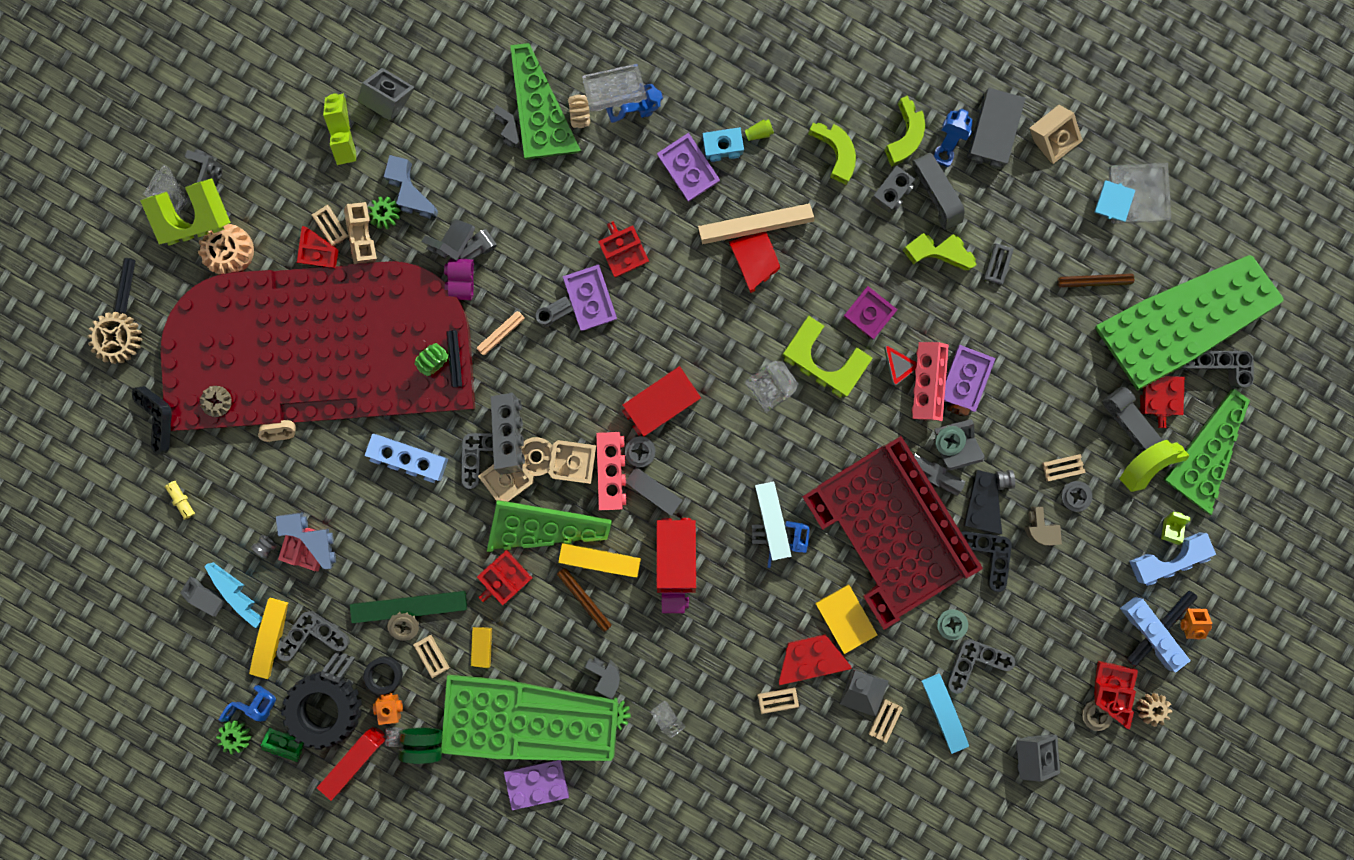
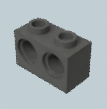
[871,166,915,213]

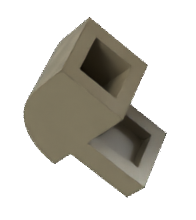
[1024,506,1062,545]

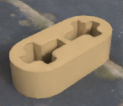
[258,420,296,442]

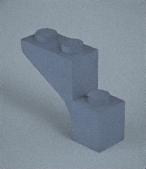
[384,155,438,219]
[276,513,336,569]

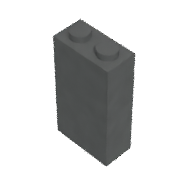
[967,88,1026,169]

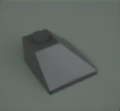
[839,667,888,717]

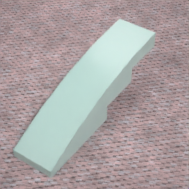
[755,482,791,560]

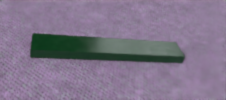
[350,591,468,623]

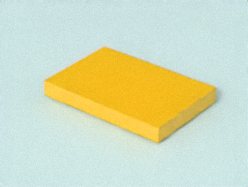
[815,584,877,654]

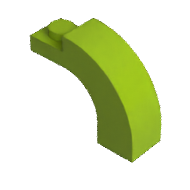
[884,96,925,167]
[808,123,856,185]
[1119,440,1190,492]

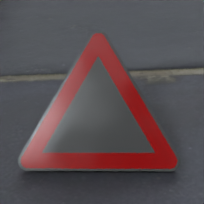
[884,345,917,386]

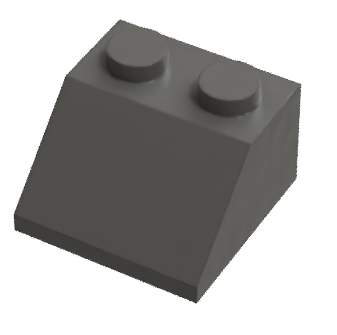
[358,68,415,120]
[1016,734,1060,782]

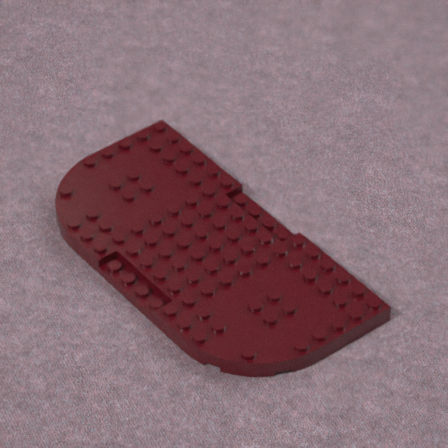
[161,261,476,432]

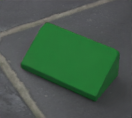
[261,728,305,762]

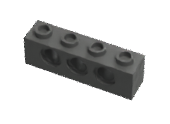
[491,393,525,475]

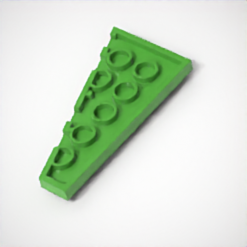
[510,43,582,160]
[1163,389,1250,515]
[487,500,611,552]

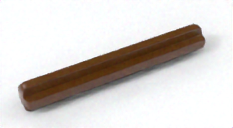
[1058,274,1135,288]
[557,568,611,632]

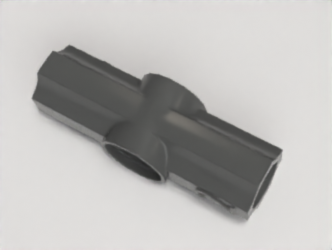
[913,454,965,496]

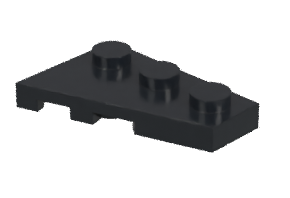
[963,470,1002,534]

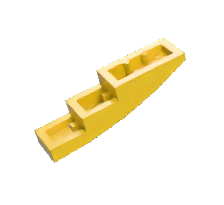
[558,543,641,577]
[249,598,288,679]

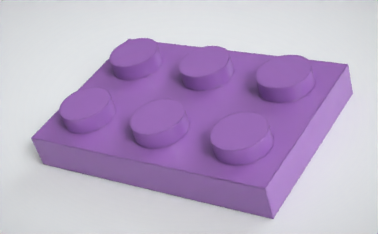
[657,133,720,202]
[563,265,617,332]
[944,345,996,412]
[504,760,569,810]

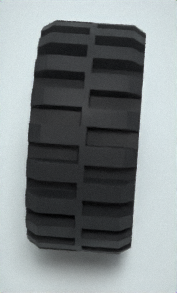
[281,671,362,750]

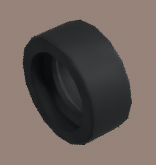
[363,656,403,695]

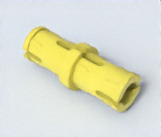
[165,481,195,520]

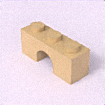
[344,202,377,264]

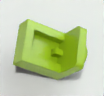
[1161,512,1190,545]

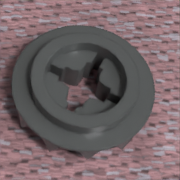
[625,436,655,467]
[1061,481,1092,512]

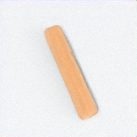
[477,311,525,355]

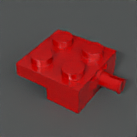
[598,221,649,278]
[1140,376,1185,428]
[477,550,533,605]

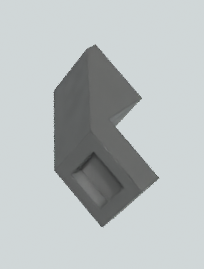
[493,105,521,149]
[180,577,225,617]

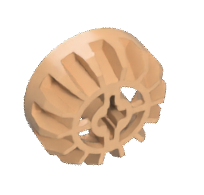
[198,224,254,275]

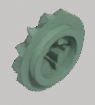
[935,425,966,456]
[937,609,968,640]

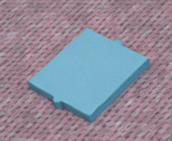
[1094,180,1135,222]

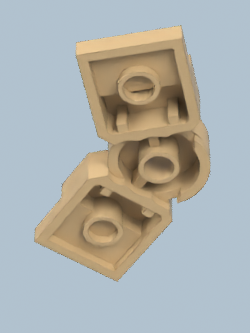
[478,437,596,502]

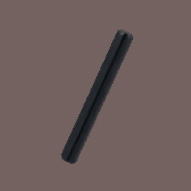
[1127,591,1198,667]

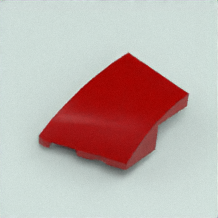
[729,232,781,293]
[1094,661,1138,729]

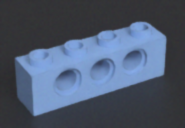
[365,434,448,483]

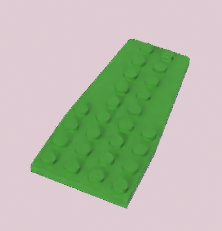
[1095,255,1284,391]
[441,675,618,761]

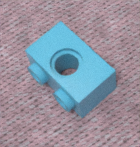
[702,127,744,162]

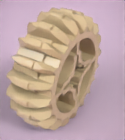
[87,312,142,364]

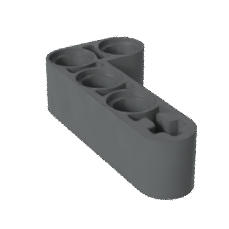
[912,153,965,230]
[1179,351,1254,389]
[1102,387,1163,452]

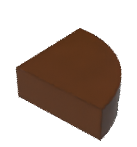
[946,403,970,417]

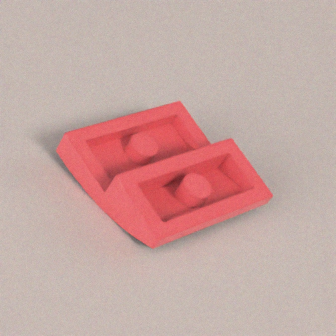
[278,528,320,571]

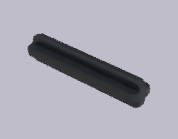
[114,258,136,314]
[446,330,462,388]

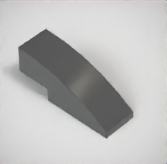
[626,467,683,516]

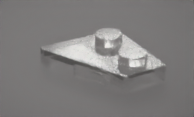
[143,164,188,215]

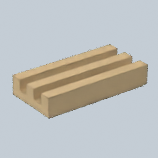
[312,205,349,247]
[1042,454,1085,481]
[413,635,450,678]
[757,687,799,714]
[868,699,903,743]

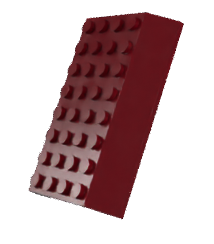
[802,436,983,630]

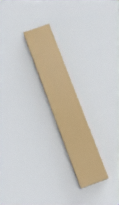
[698,203,814,244]

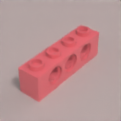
[912,342,949,421]
[596,432,626,510]

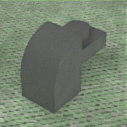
[585,658,620,699]

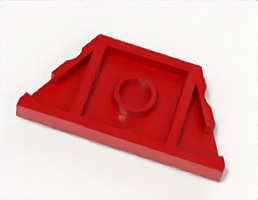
[778,634,852,685]

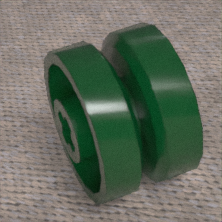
[398,727,443,764]

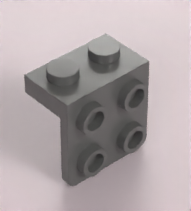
[185,149,223,189]
[421,219,475,260]
[934,419,985,470]

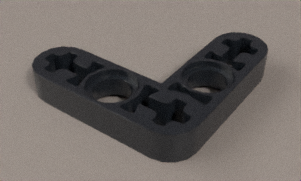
[132,386,172,455]
[960,531,1012,592]

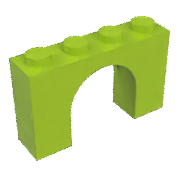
[140,178,231,246]
[782,316,873,398]

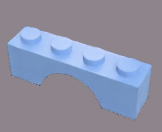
[1129,532,1216,585]
[1120,597,1190,673]

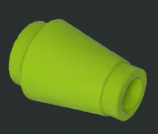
[745,119,774,141]

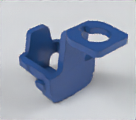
[606,84,663,123]
[934,109,972,167]
[767,521,809,568]
[218,685,276,722]

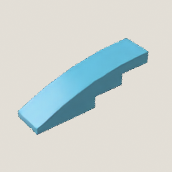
[205,563,263,628]
[922,674,969,754]

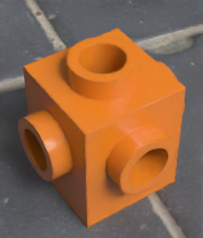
[1180,609,1212,639]
[373,693,403,725]

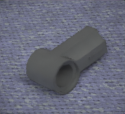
[460,229,497,260]
[536,296,574,327]

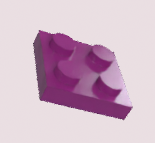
[843,286,898,340]

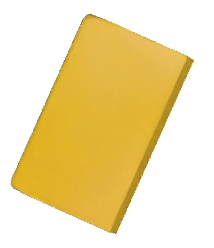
[471,627,492,668]

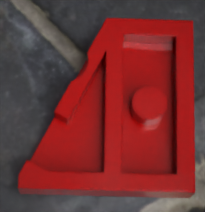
[297,226,338,268]

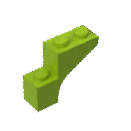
[323,93,357,165]
[902,233,977,271]

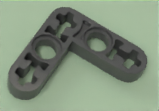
[462,433,513,489]
[277,611,350,661]
[947,639,1015,694]

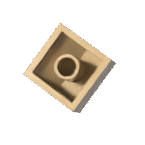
[1029,105,1083,164]

